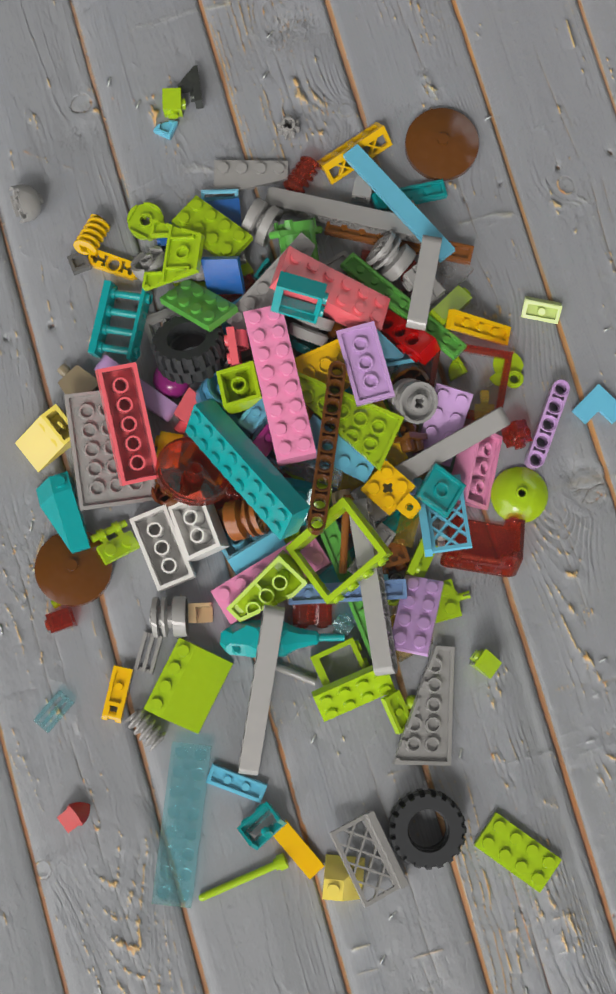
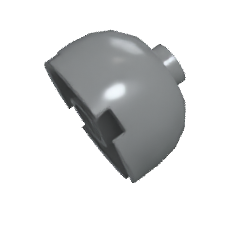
[9,184,43,223]
[130,246,165,282]

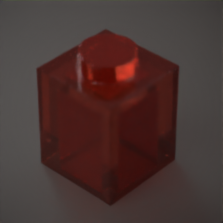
[44,607,77,634]

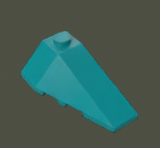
[36,471,91,554]

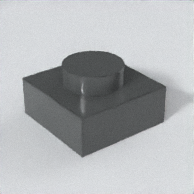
[67,252,92,276]

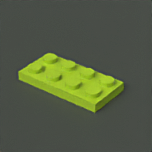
[171,195,253,256]
[311,665,395,722]
[473,812,562,893]

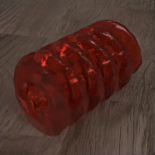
[283,156,322,194]

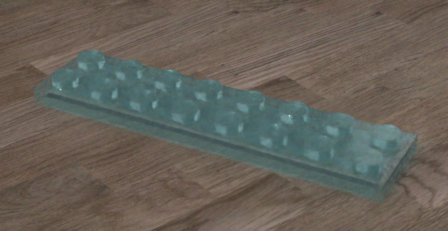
[151,741,212,908]

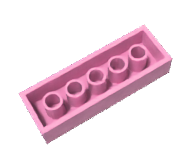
[211,538,331,625]

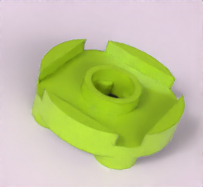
[127,202,165,241]

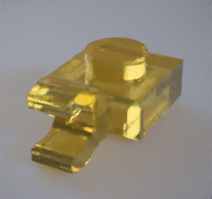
[474,390,494,421]

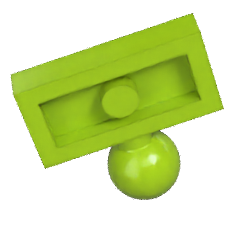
[381,690,416,734]

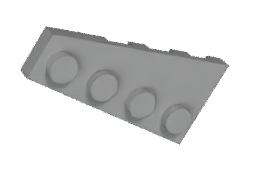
[213,160,288,197]

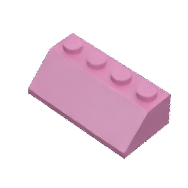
[452,426,503,510]

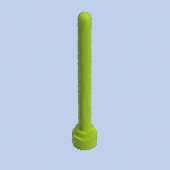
[199,853,289,901]

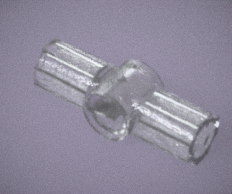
[282,460,343,488]

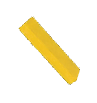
[273,819,325,879]

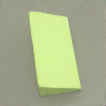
[521,296,562,324]

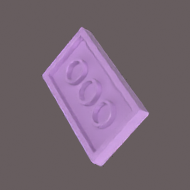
[336,321,395,407]
[413,382,474,467]
[392,575,444,657]

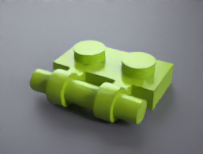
[90,520,140,565]

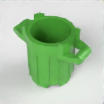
[269,218,323,261]

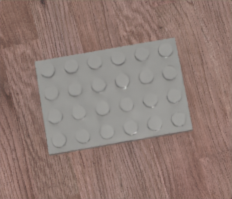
[64,386,155,511]

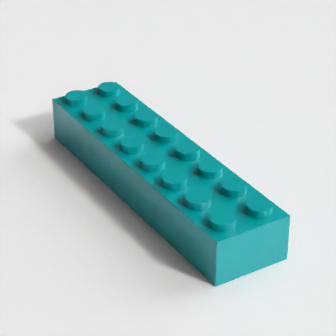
[185,398,311,540]

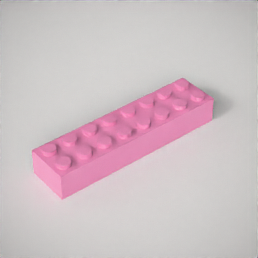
[243,306,317,467]

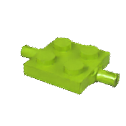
[435,579,471,624]

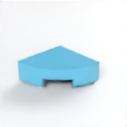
[153,120,179,140]

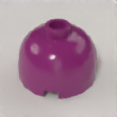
[153,367,191,399]

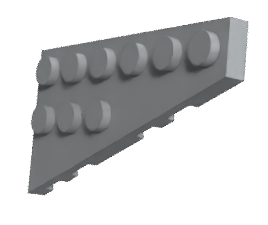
[226,232,316,343]
[392,646,455,766]

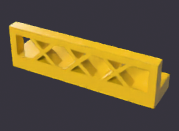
[316,122,393,185]

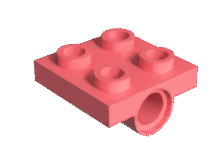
[224,326,249,367]

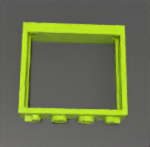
[285,497,393,604]

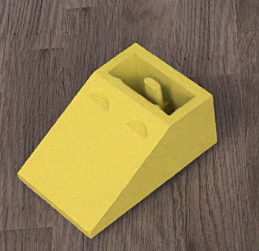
[15,404,71,472]

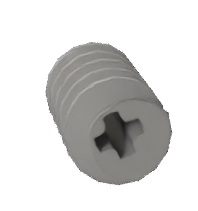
[124,708,166,752]

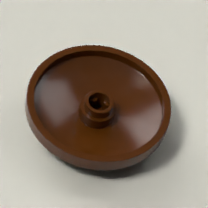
[405,108,479,181]
[34,532,113,607]

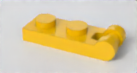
[102,665,134,723]

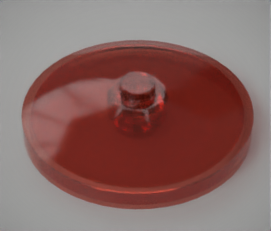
[155,437,232,506]

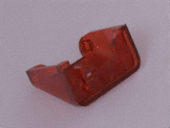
[440,508,525,577]

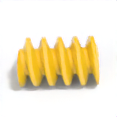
[73,214,110,255]

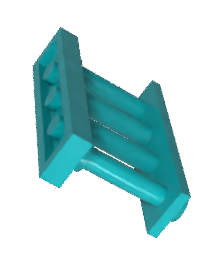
[88,280,153,363]

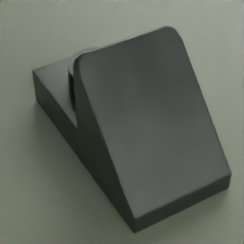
[178,65,203,109]

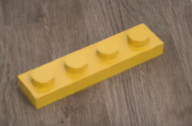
[446,309,511,346]

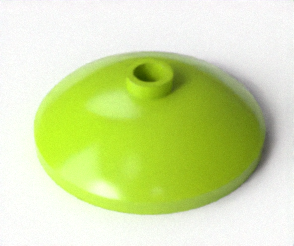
[490,467,548,524]

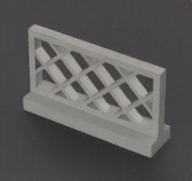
[329,810,409,908]

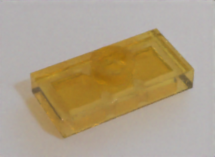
[393,507,420,548]

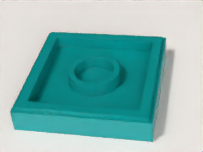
[414,463,467,518]

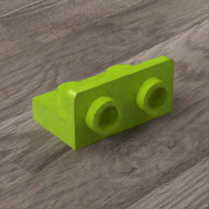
[405,538,438,578]

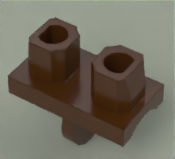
[394,422,428,453]

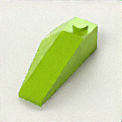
[226,550,308,622]

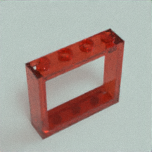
[428,344,513,420]

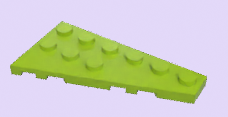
[297,371,404,471]

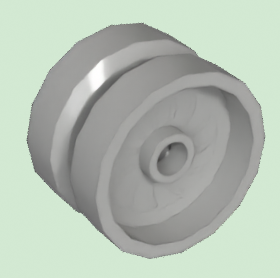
[241,198,283,247]
[287,315,335,346]
[388,378,438,424]

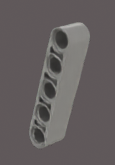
[406,235,442,331]

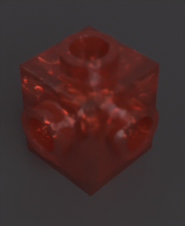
[501,419,532,450]

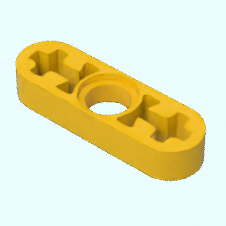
[88,250,138,281]

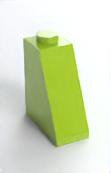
[429,285,472,327]

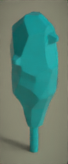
[220,620,345,658]

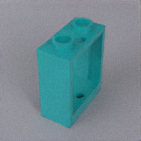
[270,271,329,324]

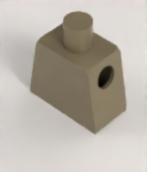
[57,364,99,394]

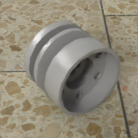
[366,231,416,282]
[150,596,189,638]

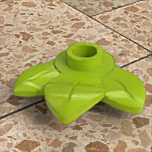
[489,353,524,389]

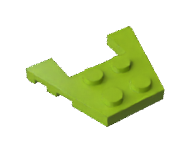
[142,219,205,291]

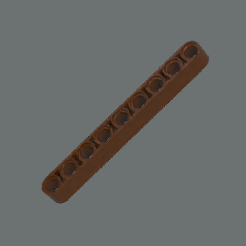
[307,360,346,535]

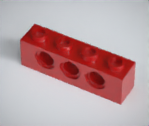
[380,309,440,365]

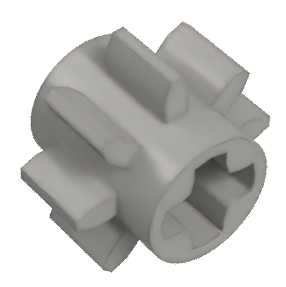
[277,115,300,140]

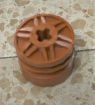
[222,498,269,541]

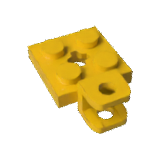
[360,460,421,519]

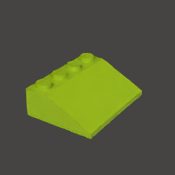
[144,637,233,734]

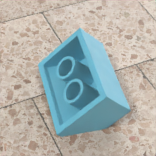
[222,528,286,575]

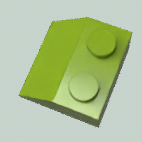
[216,361,262,415]

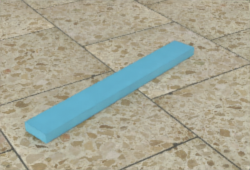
[343,144,455,263]

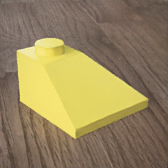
[322,854,365,901]

